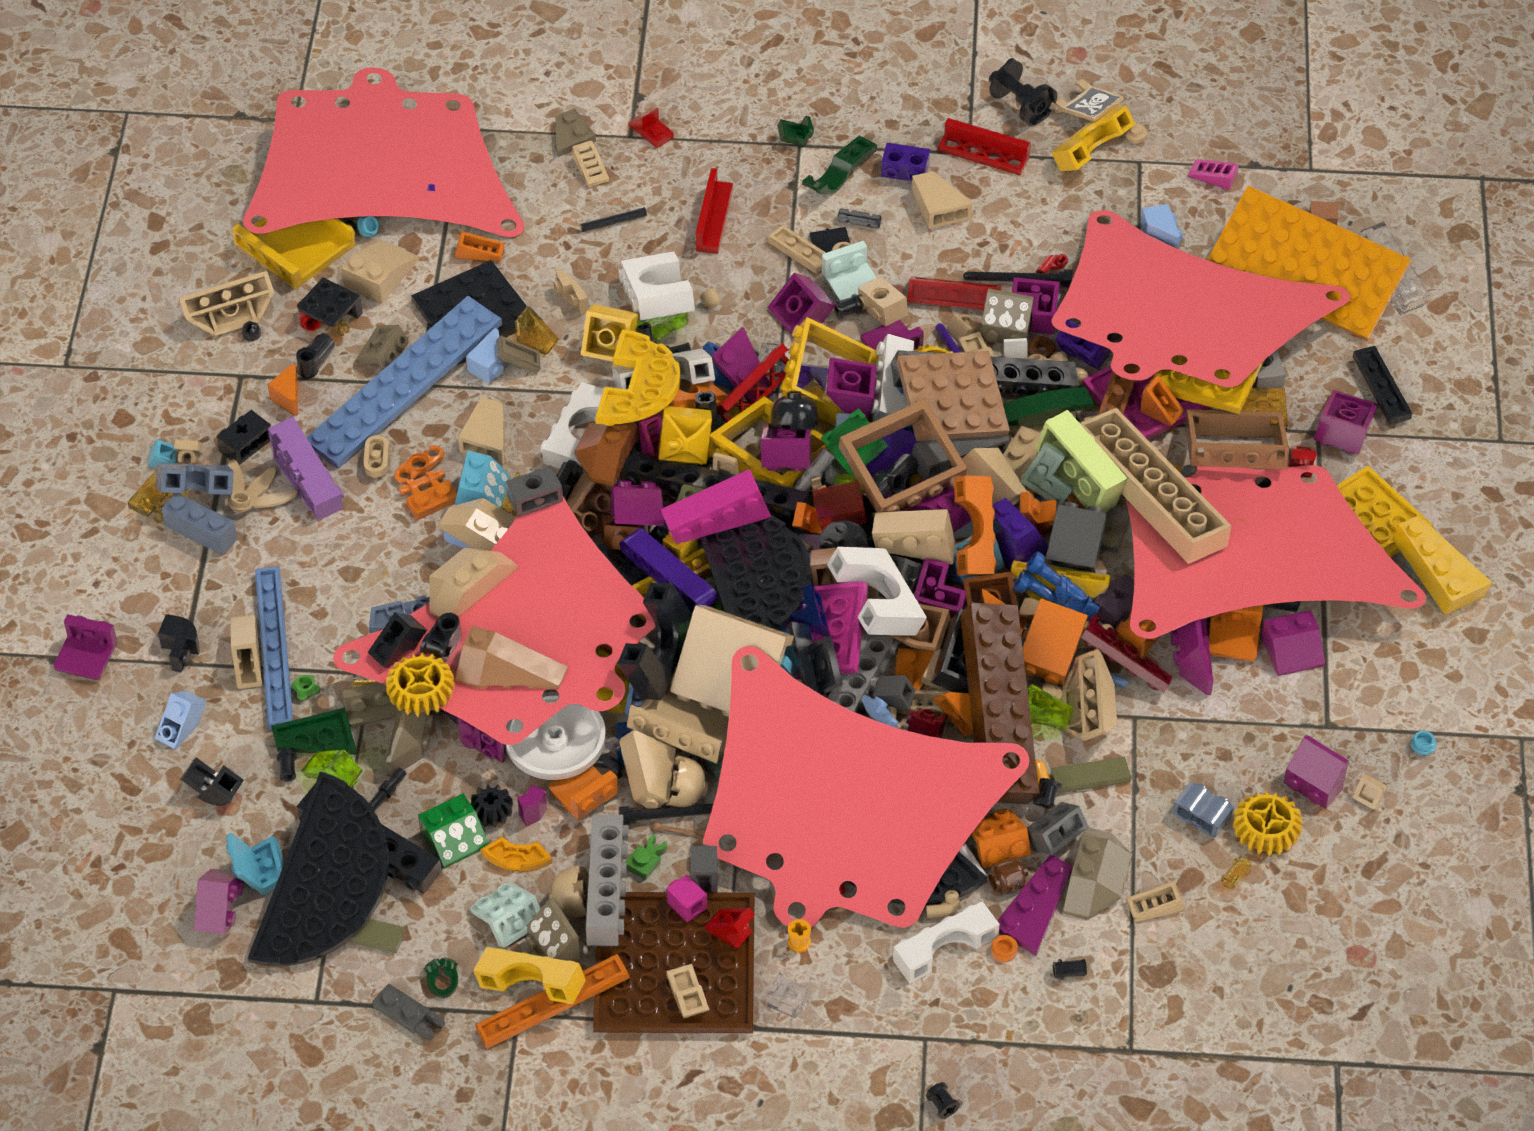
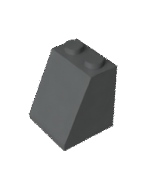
[1046,502,1107,573]

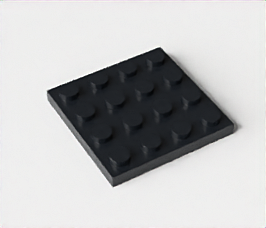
[411,260,536,338]

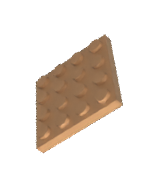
[897,351,1010,441]

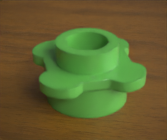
[291,675,320,700]

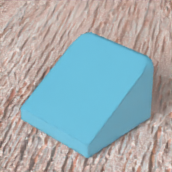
[148,439,178,467]

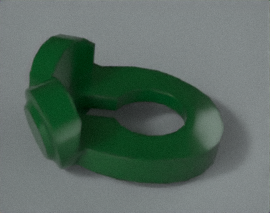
[423,957,459,998]

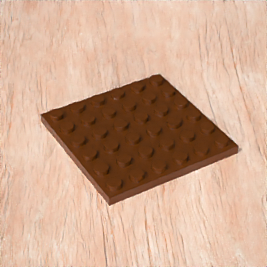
[593,892,755,1034]

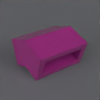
[517,785,547,827]

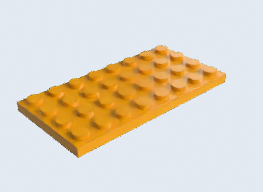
[1207,185,1411,340]

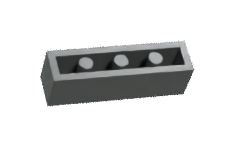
[910,435,1010,480]

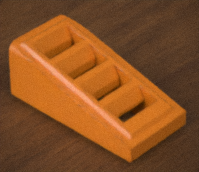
[454,231,505,262]

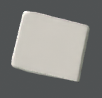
[1003,338,1027,358]

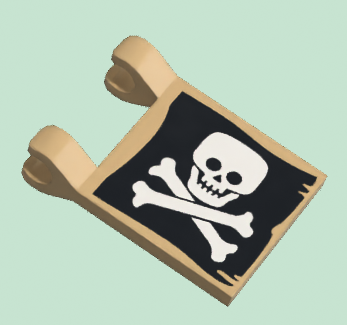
[1052,79,1124,122]

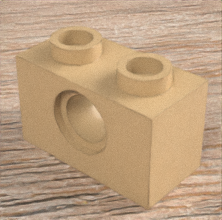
[858,276,908,327]

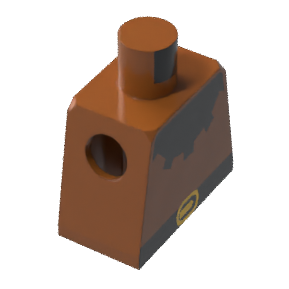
[602,514,648,550]

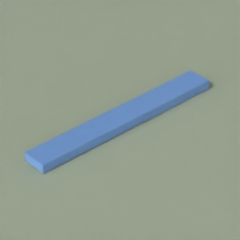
[255,566,294,731]

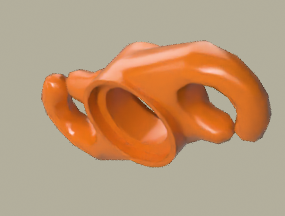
[394,445,445,484]

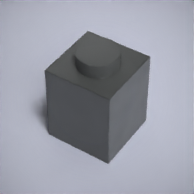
[873,675,916,711]

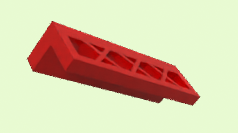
[938,118,1031,176]
[696,168,733,254]
[907,276,1002,310]
[717,343,789,423]

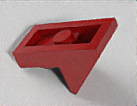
[628,108,674,148]
[1289,445,1316,478]
[705,907,755,948]

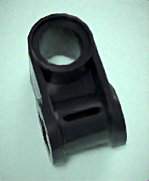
[420,612,462,662]

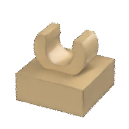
[174,439,203,464]
[1352,774,1387,810]

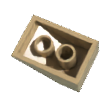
[341,240,419,303]

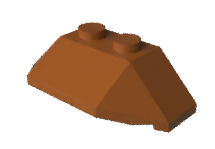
[574,422,639,486]

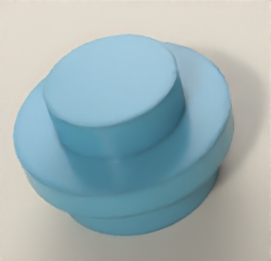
[357,216,379,238]
[1411,730,1436,755]

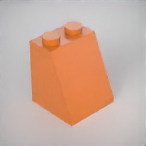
[1023,599,1088,686]

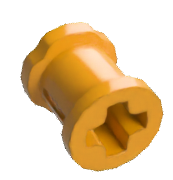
[788,919,811,953]

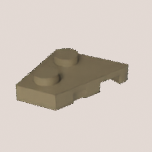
[555,108,596,157]

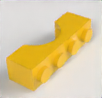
[1051,105,1135,171]
[473,947,586,1004]

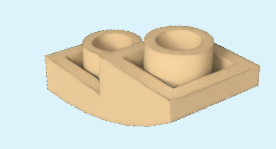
[553,270,588,315]

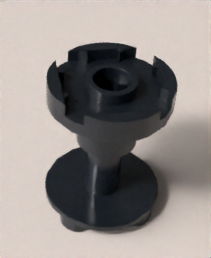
[989,58,1057,125]
[819,503,874,549]

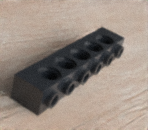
[296,784,442,894]

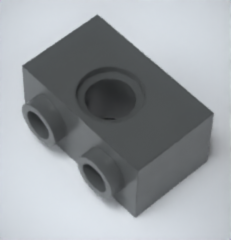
[506,466,563,517]

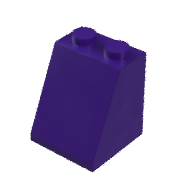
[865,429,918,489]
[992,497,1049,572]

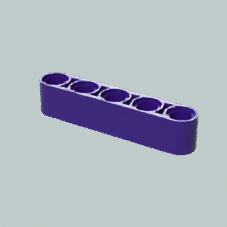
[619,528,718,613]

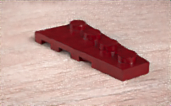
[1081,614,1172,693]

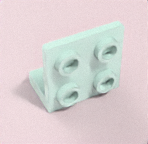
[822,241,876,301]
[469,882,540,948]

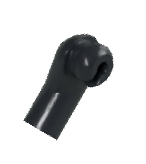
[593,755,624,779]

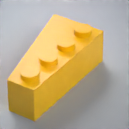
[1392,515,1492,615]

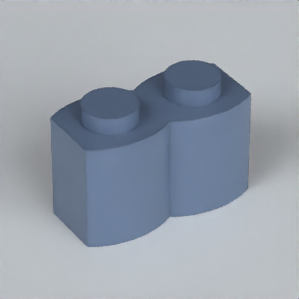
[1172,782,1234,838]

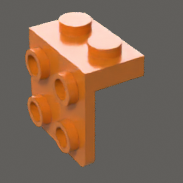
[1208,605,1263,661]
[548,765,618,821]
[970,809,1031,869]

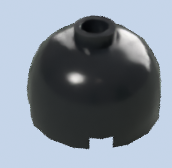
[771,391,818,430]

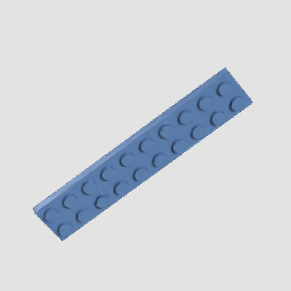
[306,296,502,469]

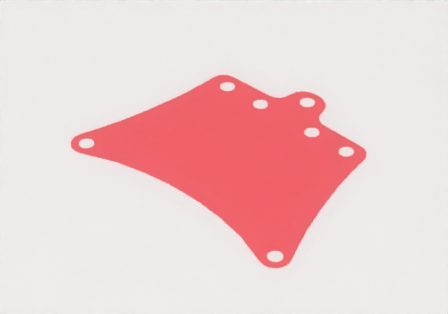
[243,67,524,237]
[1051,210,1350,387]
[1126,465,1426,639]
[333,497,655,745]
[703,646,1029,928]

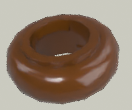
[1027,336,1056,358]

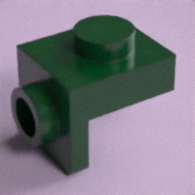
[777,116,814,146]

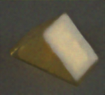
[515,305,559,355]

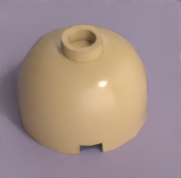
[665,756,708,807]
[549,865,589,918]

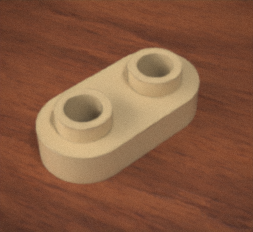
[364,435,389,478]

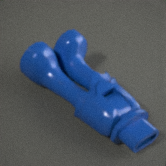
[1012,551,1100,621]

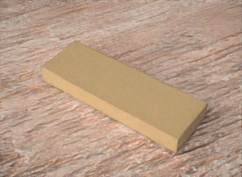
[767,225,826,274]

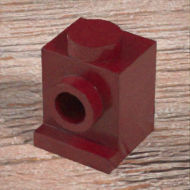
[906,708,948,738]

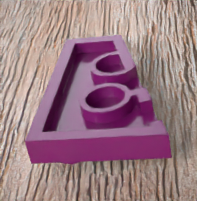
[711,327,774,404]

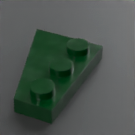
[271,707,357,755]

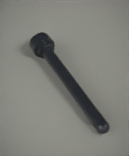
[963,269,1073,287]
[618,803,714,826]

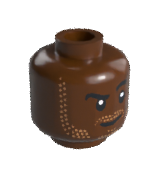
[988,857,1028,895]

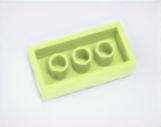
[1035,410,1127,513]

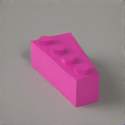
[660,469,771,544]

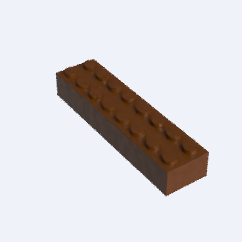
[960,603,1039,804]

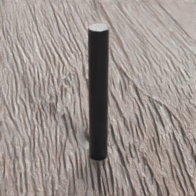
[580,207,647,232]

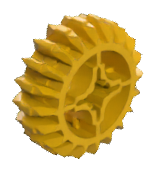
[386,652,455,717]
[1233,790,1303,856]

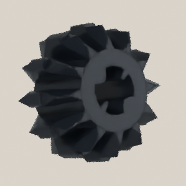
[471,784,513,827]

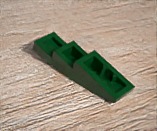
[1003,387,1095,426]

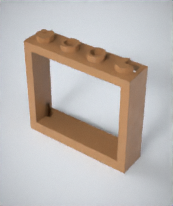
[839,398,967,513]
[1185,409,1289,469]

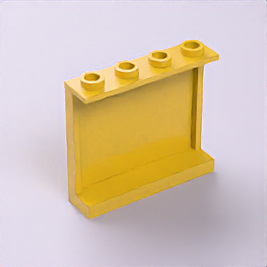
[232,217,356,290]

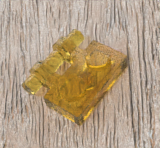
[127,470,190,524]

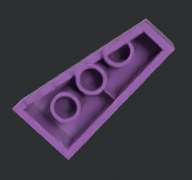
[268,417,344,521]

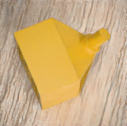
[581,304,639,362]
[658,406,712,464]

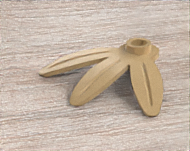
[228,459,298,513]

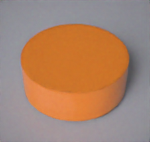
[991,935,1018,962]

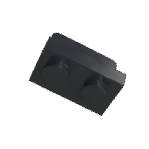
[297,277,363,327]

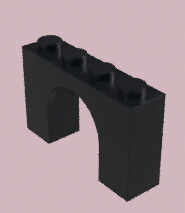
[617,583,692,700]

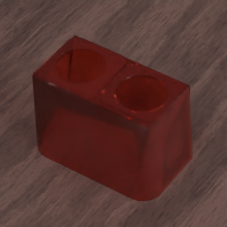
[812,480,867,532]

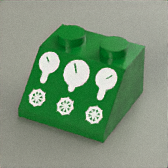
[418,793,489,869]

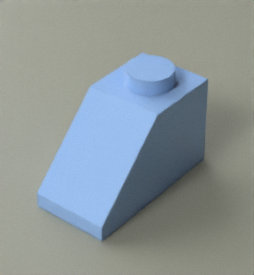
[466,328,504,384]

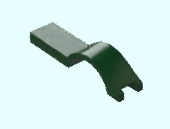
[802,135,877,194]

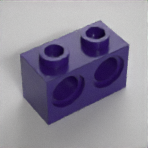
[881,143,930,181]
[1055,320,1111,370]

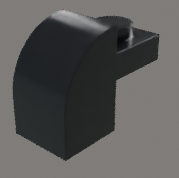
[158,614,200,673]
[180,757,244,806]

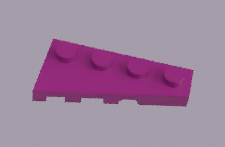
[997,855,1072,956]

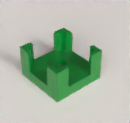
[821,408,888,477]

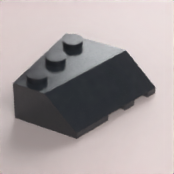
[930,608,969,694]

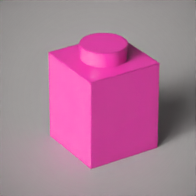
[666,874,707,923]

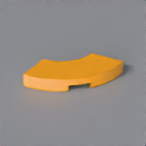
[481,837,553,872]

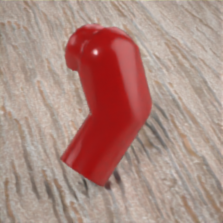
[1036,254,1068,273]

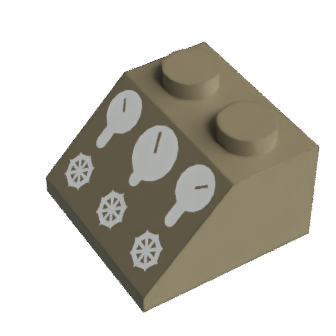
[981,288,1034,344]
[525,898,580,964]

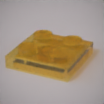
[1241,388,1288,430]

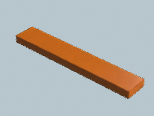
[475,954,630,1049]

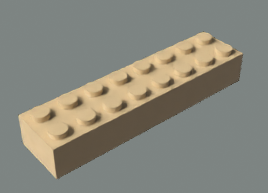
[1080,408,1232,564]

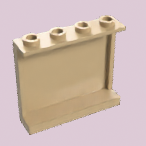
[670,605,794,717]
[627,667,729,763]

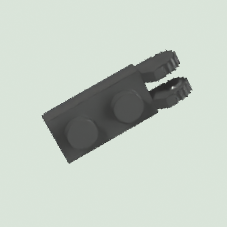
[372,983,445,1040]

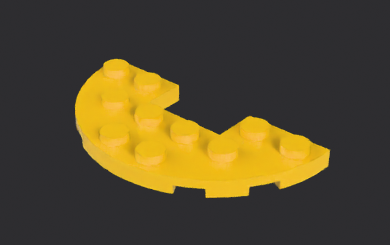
[596,329,680,426]

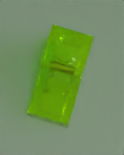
[1027,684,1073,731]
[301,750,363,788]

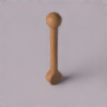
[652,822,705,840]

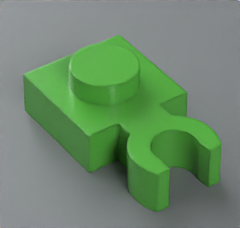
[625,835,667,880]

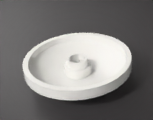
[505,692,606,780]

